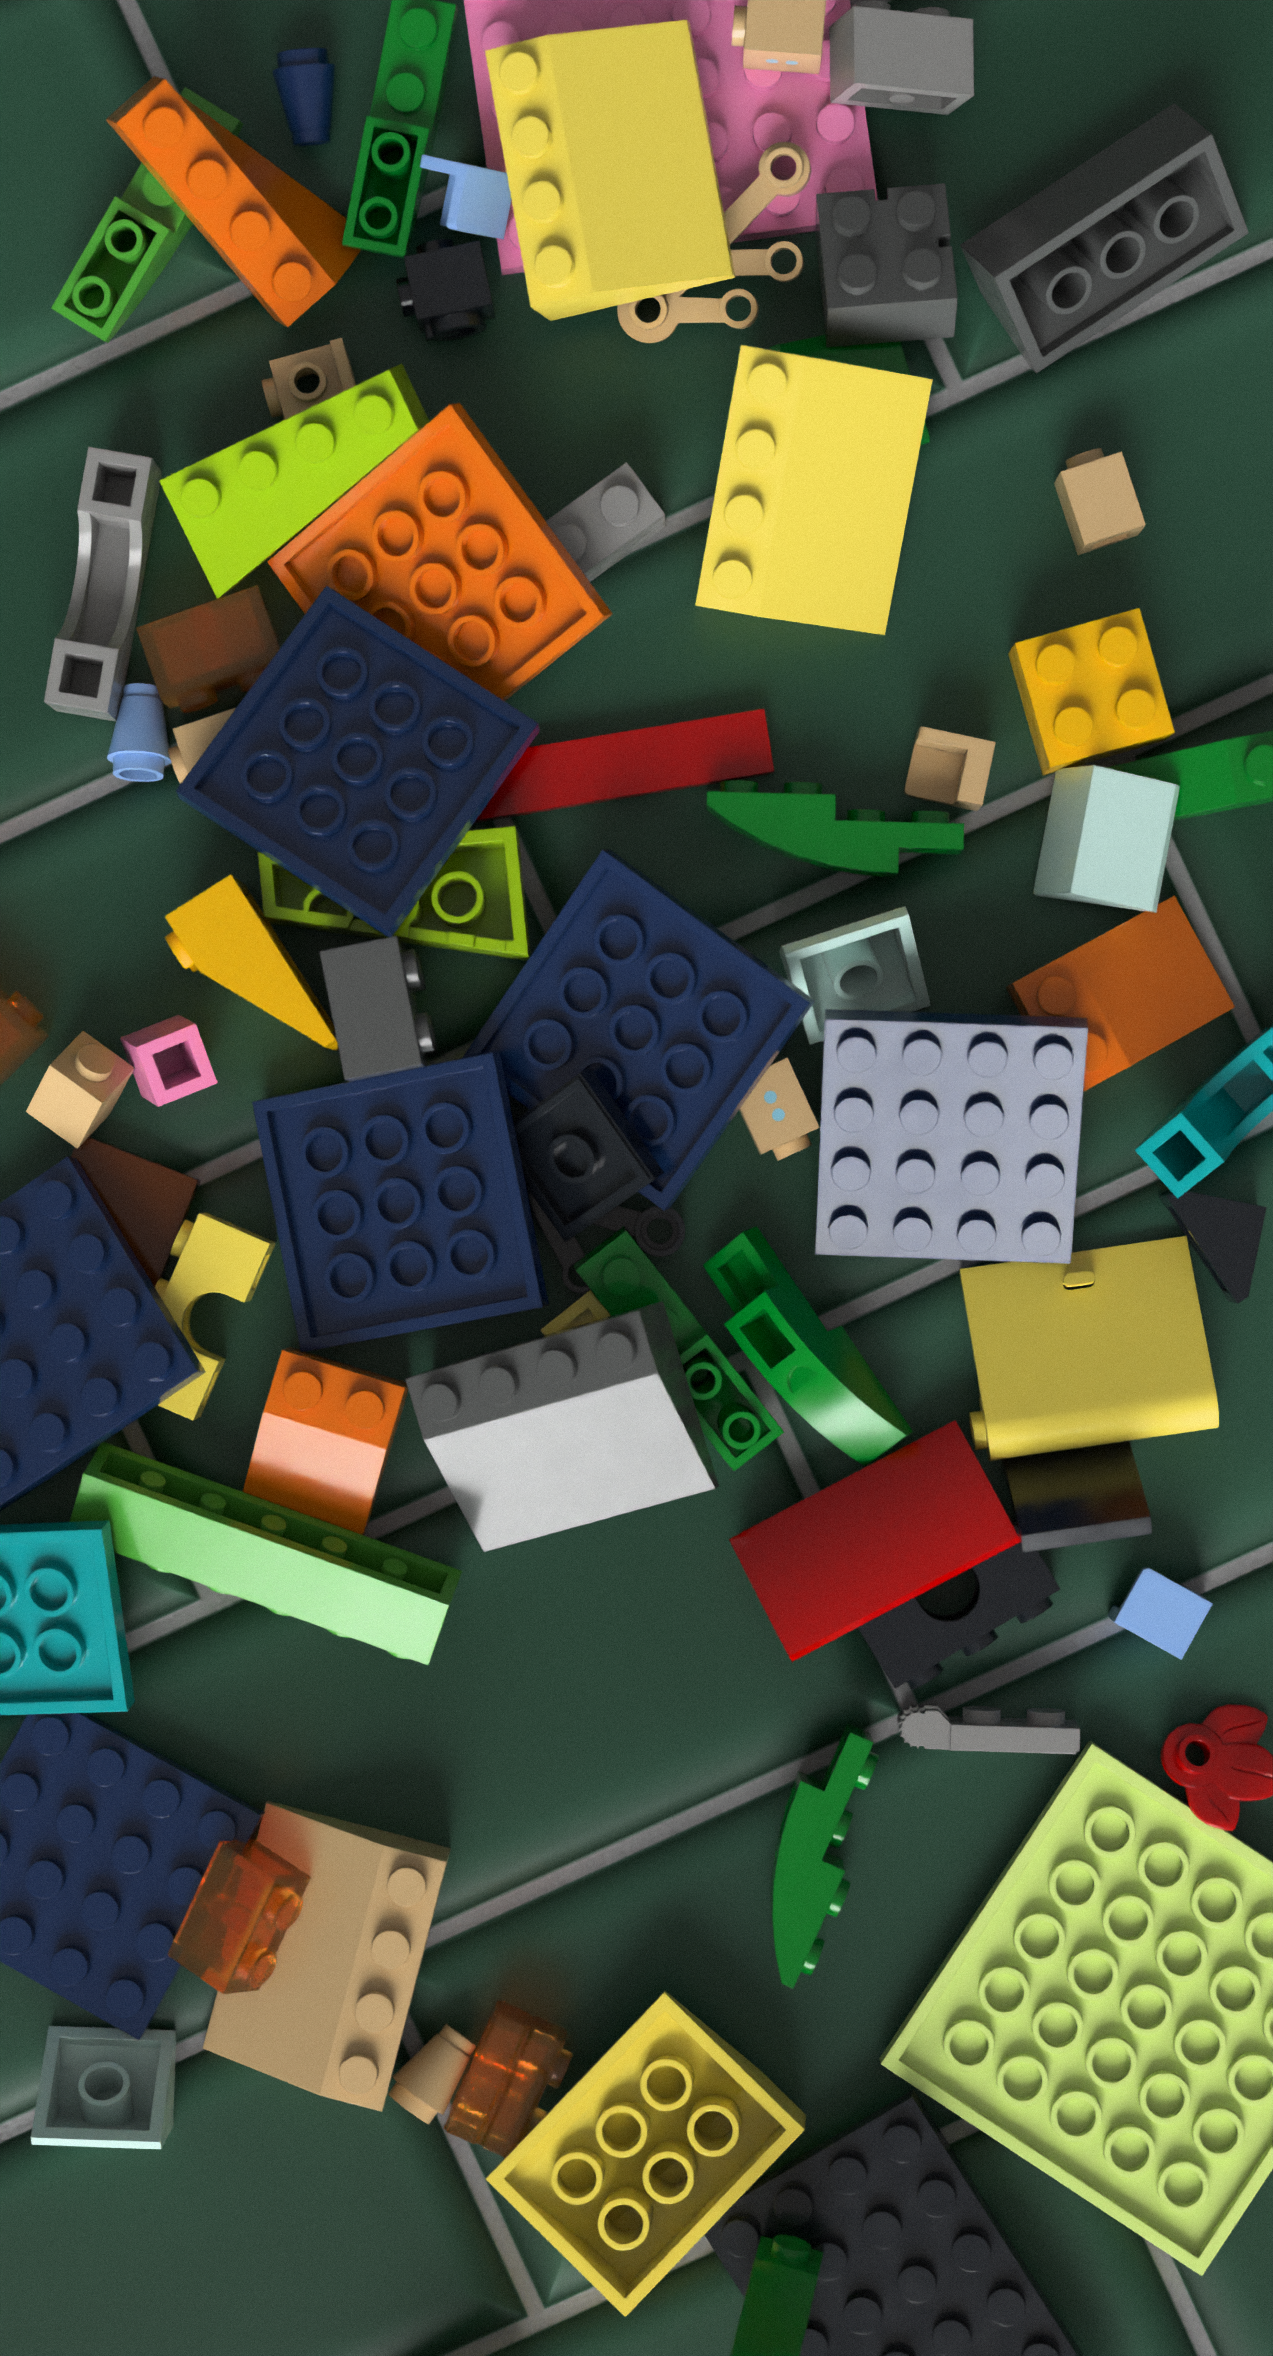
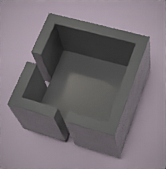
[815,183,958,347]
[319,936,438,1082]

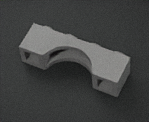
[44,447,162,722]

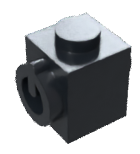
[396,239,495,341]

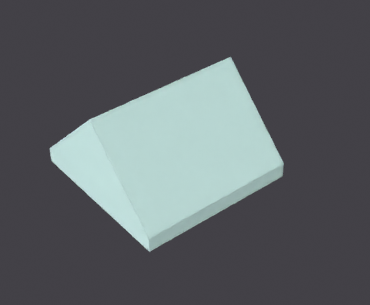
[1033,765,1180,913]
[779,906,931,1045]
[31,2026,176,2149]

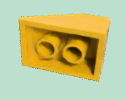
[165,874,339,1051]

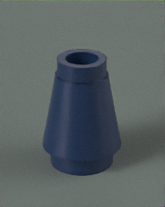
[272,48,336,146]

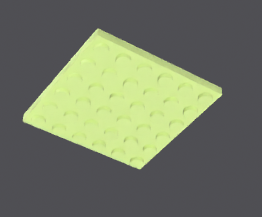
[879,1740,1273,2276]

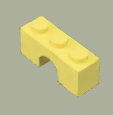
[155,1212,276,1421]

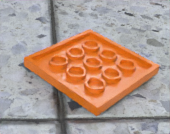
[267,403,613,701]

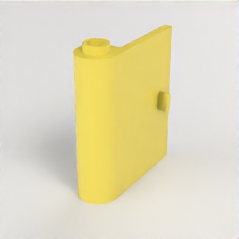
[959,1236,1219,1461]

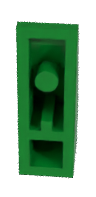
[1106,731,1273,821]
[730,2235,824,2356]

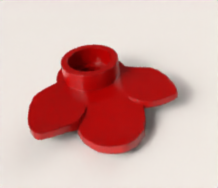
[1161,1704,1273,1831]

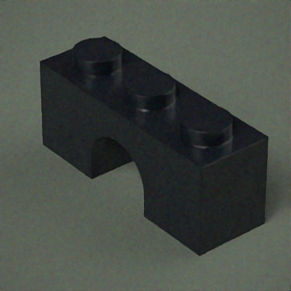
[858,1517,1060,1689]

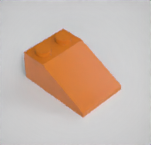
[1006,895,1235,1092]
[243,1347,409,1535]

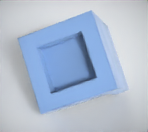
[420,154,511,239]
[1107,1567,1213,1660]

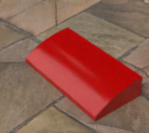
[729,1420,1020,1662]

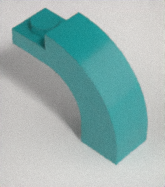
[1135,1025,1273,1199]

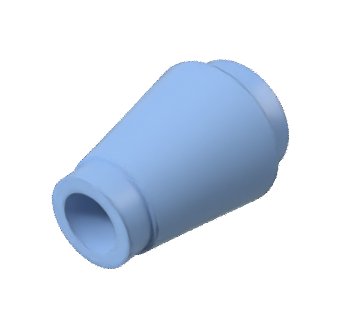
[107,683,171,782]

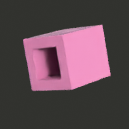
[120,1015,217,1107]

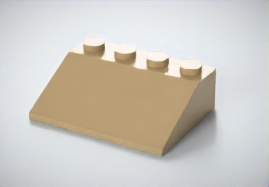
[203,1801,451,2112]

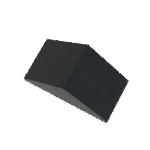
[1159,1189,1267,1304]

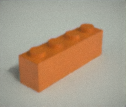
[106,76,361,327]

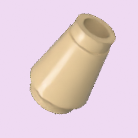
[388,2024,477,2124]

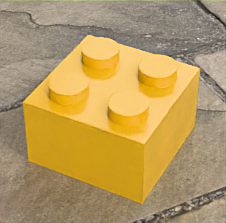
[1008,608,1175,775]

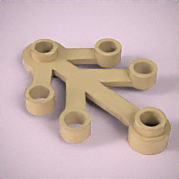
[617,142,811,343]

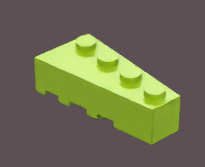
[159,363,429,599]
[258,826,531,961]

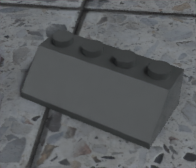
[960,103,1249,373]

